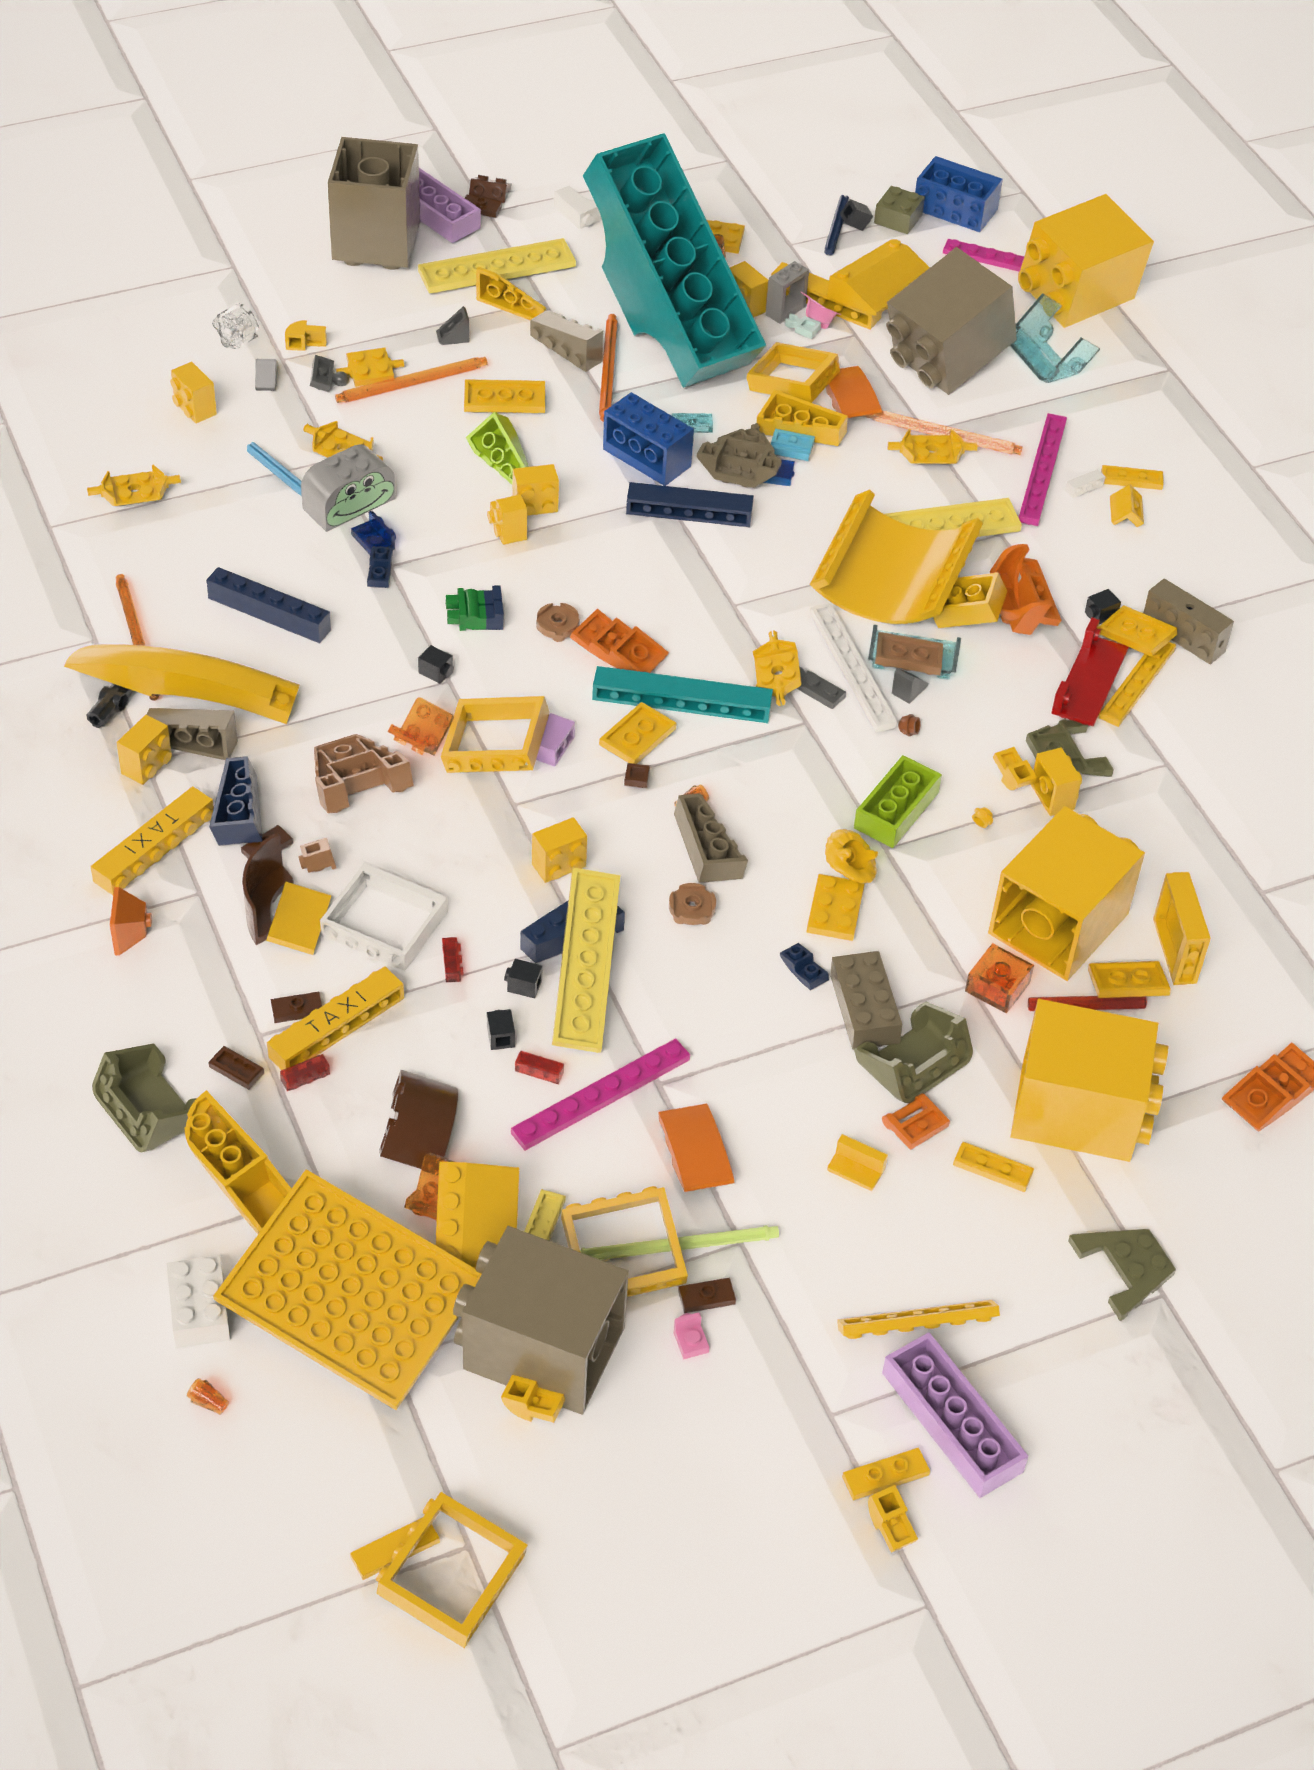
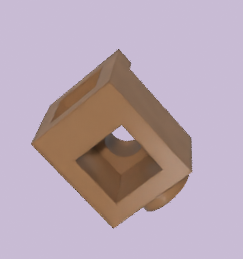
[298,837,337,873]

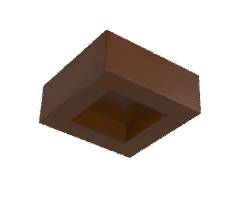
[624,763,650,788]

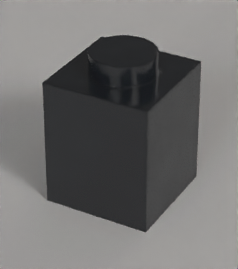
[840,199,873,231]
[1085,588,1121,624]
[418,645,454,684]
[504,959,543,999]
[486,1009,515,1050]

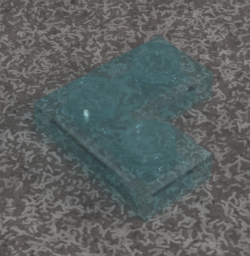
[672,413,713,442]

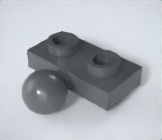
[309,355,349,392]

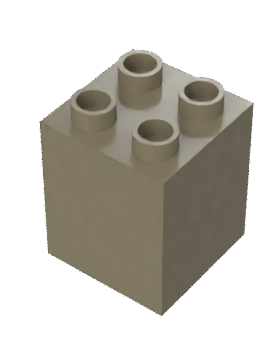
[327,136,420,270]
[886,247,1017,395]
[453,1226,629,1415]

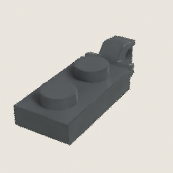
[797,666,846,709]

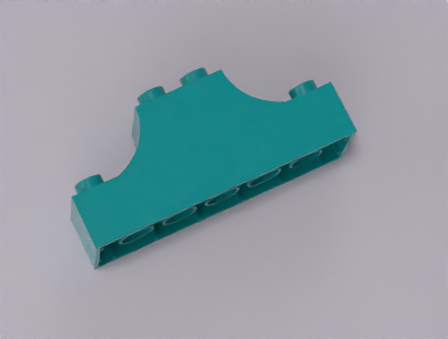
[582,133,767,388]

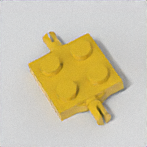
[336,347,404,387]

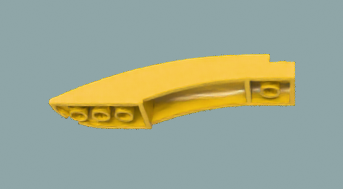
[64,644,300,724]
[184,1090,292,1234]

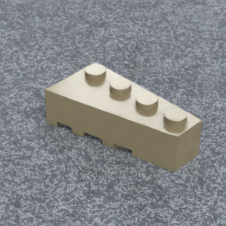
[530,310,604,372]

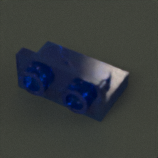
[351,510,396,555]

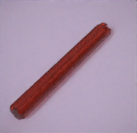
[1027,996,1147,1012]

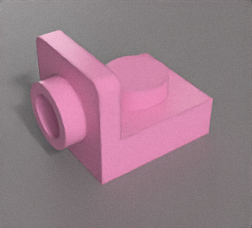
[673,1312,710,1360]

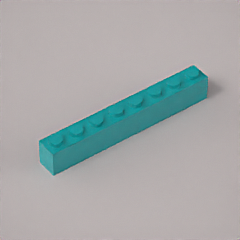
[592,666,773,724]

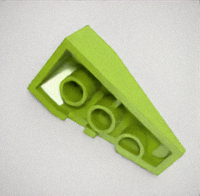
[465,412,529,484]

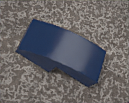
[367,546,393,588]
[780,942,829,991]

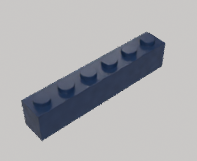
[626,482,754,528]
[206,567,331,644]

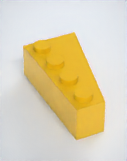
[757,390,848,446]

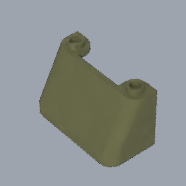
[854,1001,973,1103]
[92,1043,197,1153]

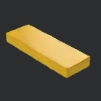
[1101,465,1163,490]
[953,1141,1034,1192]
[350,1517,440,1580]

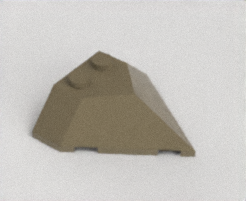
[696,423,782,488]

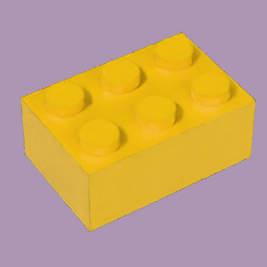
[933,573,1007,628]

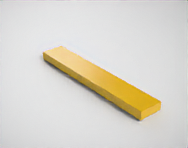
[1099,642,1177,727]

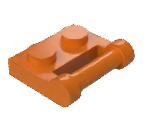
[882,1093,950,1150]

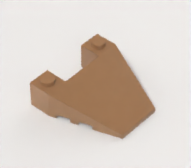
[314,734,414,814]

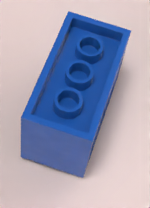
[915,156,1003,233]
[603,392,694,486]

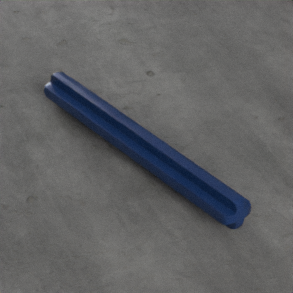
[824,194,849,255]

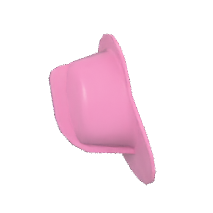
[800,291,841,329]

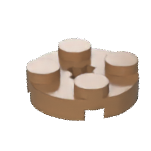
[536,603,580,642]
[669,883,716,925]

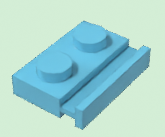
[771,429,815,461]

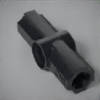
[86,684,133,728]

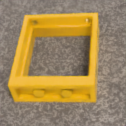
[747,342,840,403]
[1153,872,1211,985]

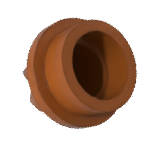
[898,714,921,736]

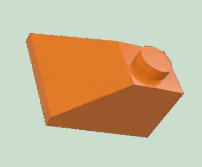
[110,887,152,956]

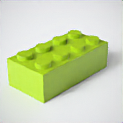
[854,755,942,848]

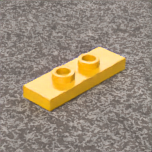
[842,1447,930,1501]

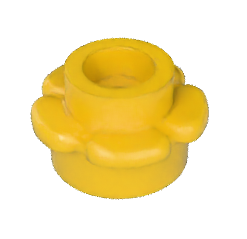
[972,807,993,828]

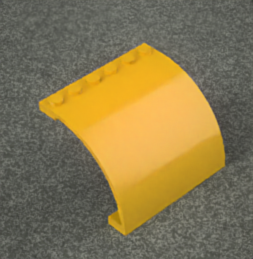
[809,489,983,624]

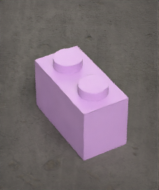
[536,713,575,767]

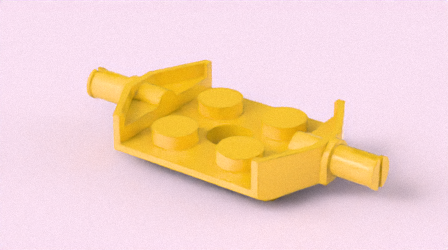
[303,421,383,461]
[887,429,977,464]
[87,464,181,506]
[752,630,802,706]

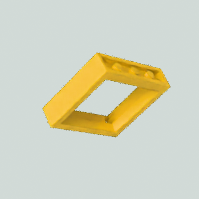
[440,696,550,773]
[561,1186,688,1297]
[376,1492,528,1649]

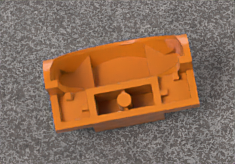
[989,544,1062,635]

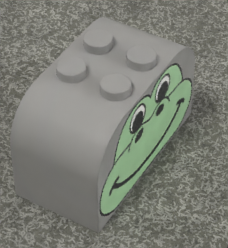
[301,444,396,532]

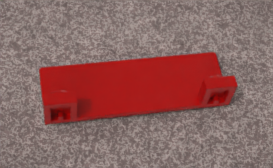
[1051,617,1129,726]

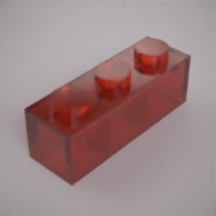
[442,937,464,983]
[515,1050,564,1085]
[280,1054,330,1092]

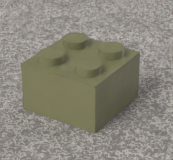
[874,185,925,235]

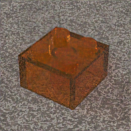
[965,943,1034,1014]

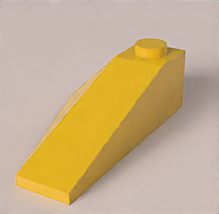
[476,267,546,320]

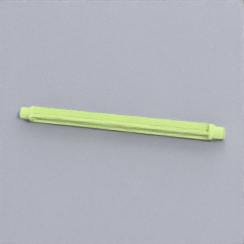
[580,1225,779,1260]

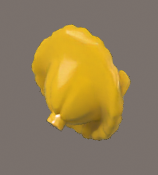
[825,829,878,884]

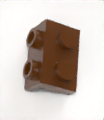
[469,174,512,203]

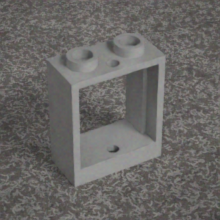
[765,261,809,324]

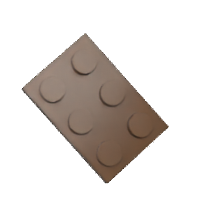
[875,632,943,676]

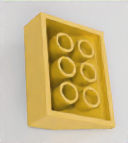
[435,1162,520,1269]

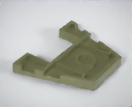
[1025,718,1114,777]
[1068,1229,1176,1321]

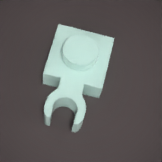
[785,313,821,339]

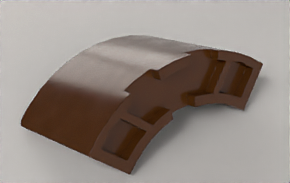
[242,833,294,945]
[379,1069,458,1174]

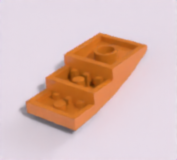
[826,366,882,418]
[570,608,669,673]
[1222,1042,1314,1132]
[658,1103,734,1192]

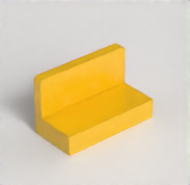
[1110,484,1144,527]
[827,1134,888,1191]

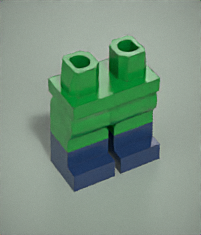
[445,585,504,631]

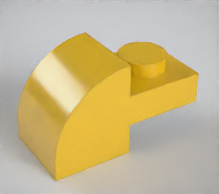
[285,320,327,351]
[993,747,1037,790]
[501,1375,565,1423]
[868,1485,918,1553]

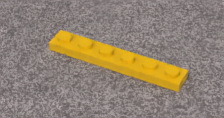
[837,1300,1000,1339]

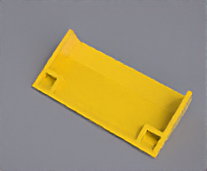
[827,239,930,316]

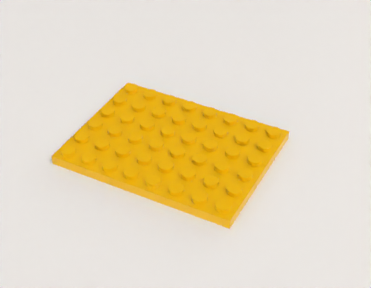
[213,1169,482,1410]

